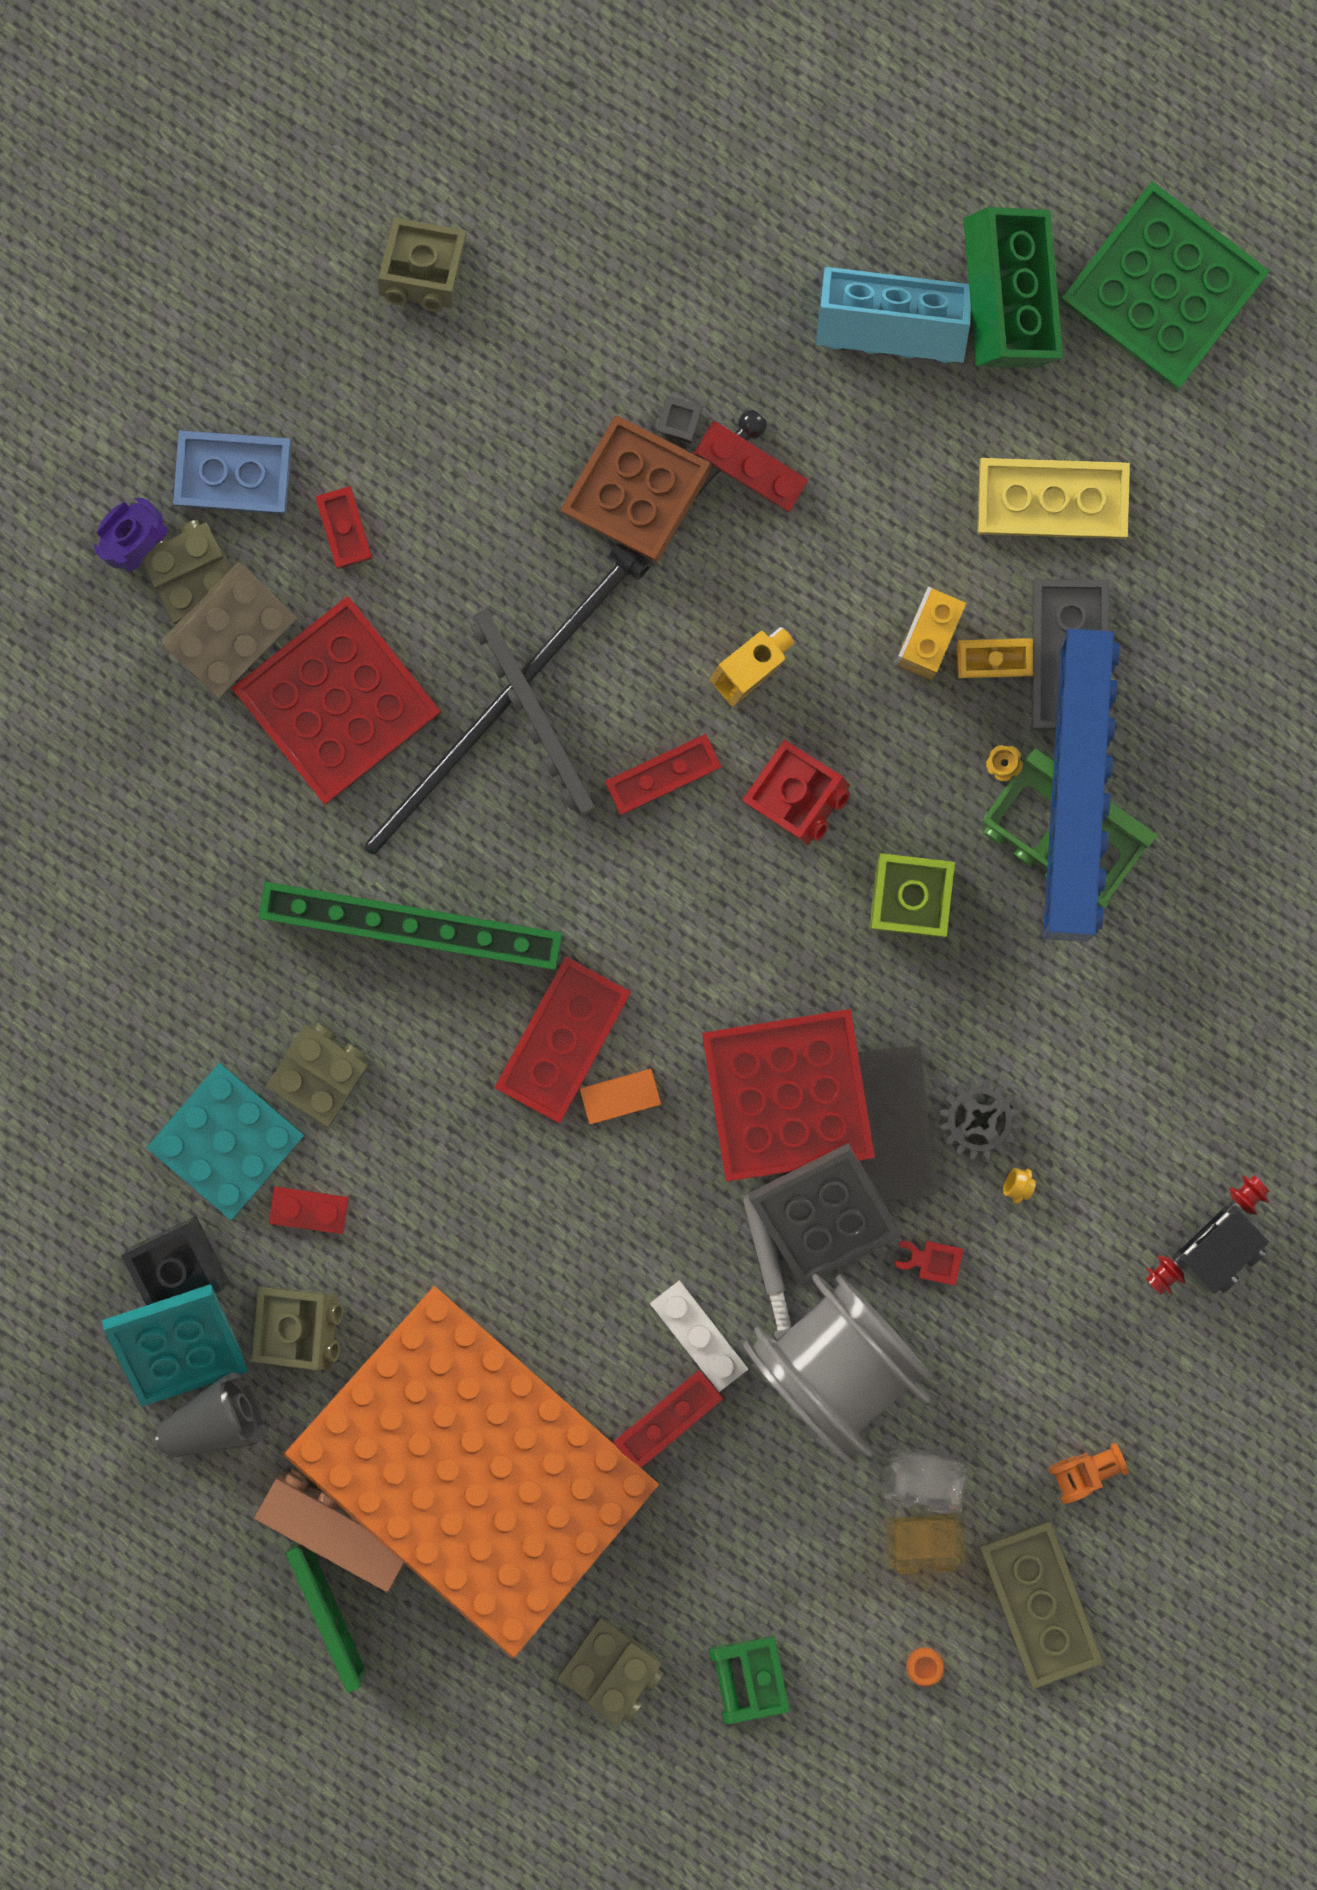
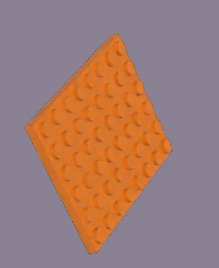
[283,1286,659,1659]

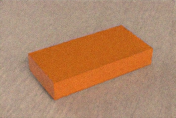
[580,1069,661,1125]

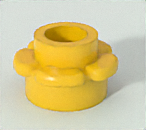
[986,745,1023,781]
[1003,1168,1036,1204]

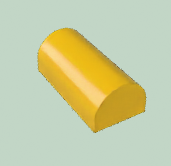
[956,638,1033,678]

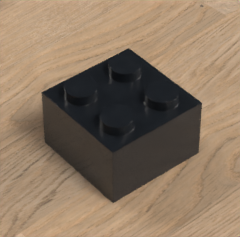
[121,1216,229,1306]

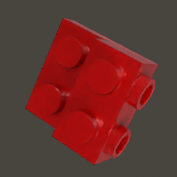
[742,740,850,846]

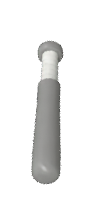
[744,1194,792,1340]

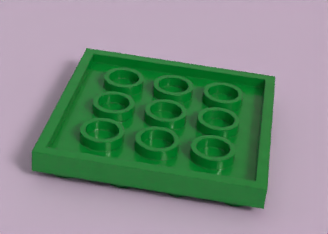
[1060,181,1270,391]

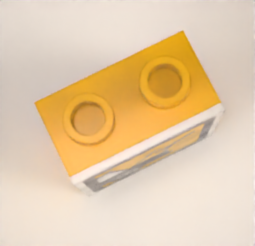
[894,587,966,680]

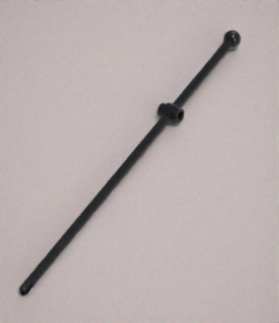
[365,410,767,854]

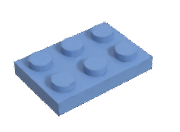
[173,431,292,515]

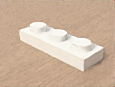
[650,1280,749,1392]

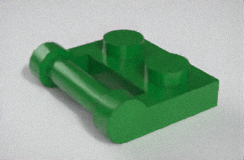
[708,1635,790,1724]

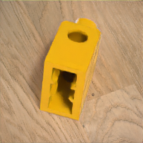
[709,627,794,707]

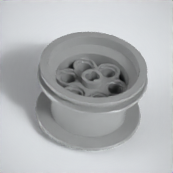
[743,1274,933,1467]

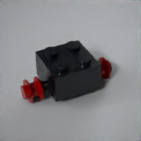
[1145,1175,1270,1296]

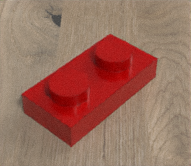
[315,486,373,570]
[269,1186,349,1234]

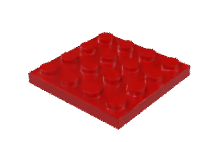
[231,596,442,805]
[702,1009,875,1182]

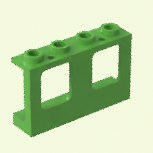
[980,748,1157,909]

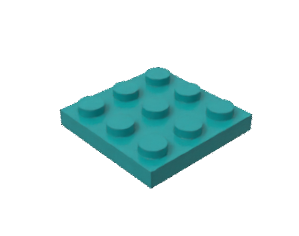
[146,1062,305,1221]
[102,1285,248,1407]

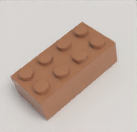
[254,1468,403,1592]

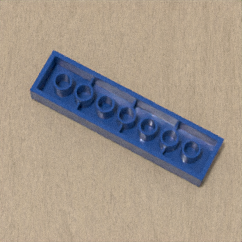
[1043,629,1120,942]

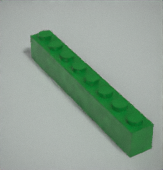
[258,881,563,971]

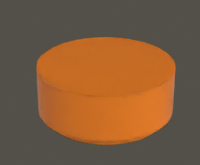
[906,1647,944,1687]

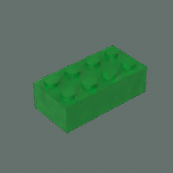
[963,207,1063,368]

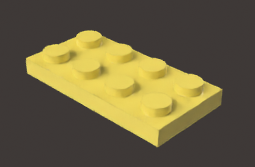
[977,458,1130,539]

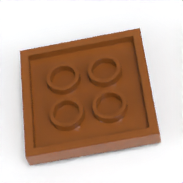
[560,415,713,564]

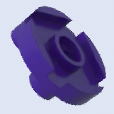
[94,498,167,572]

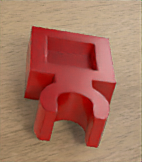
[894,1240,963,1286]

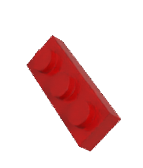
[694,421,808,512]
[605,734,722,816]
[613,1369,724,1468]

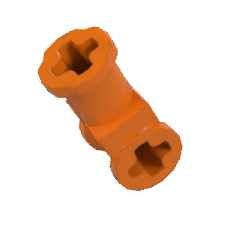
[1048,1442,1129,1504]

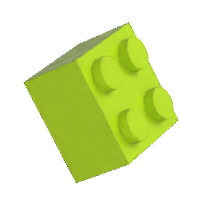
[869,853,955,938]

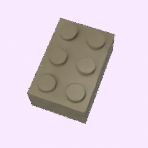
[160,561,297,698]

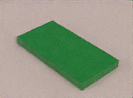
[286,1542,367,1693]

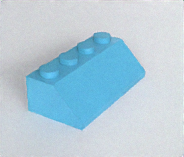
[816,267,971,363]

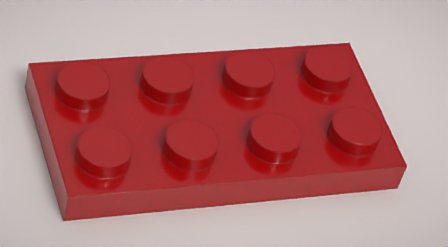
[494,956,631,1123]

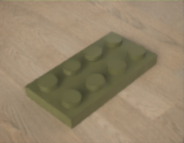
[979,1520,1103,1689]

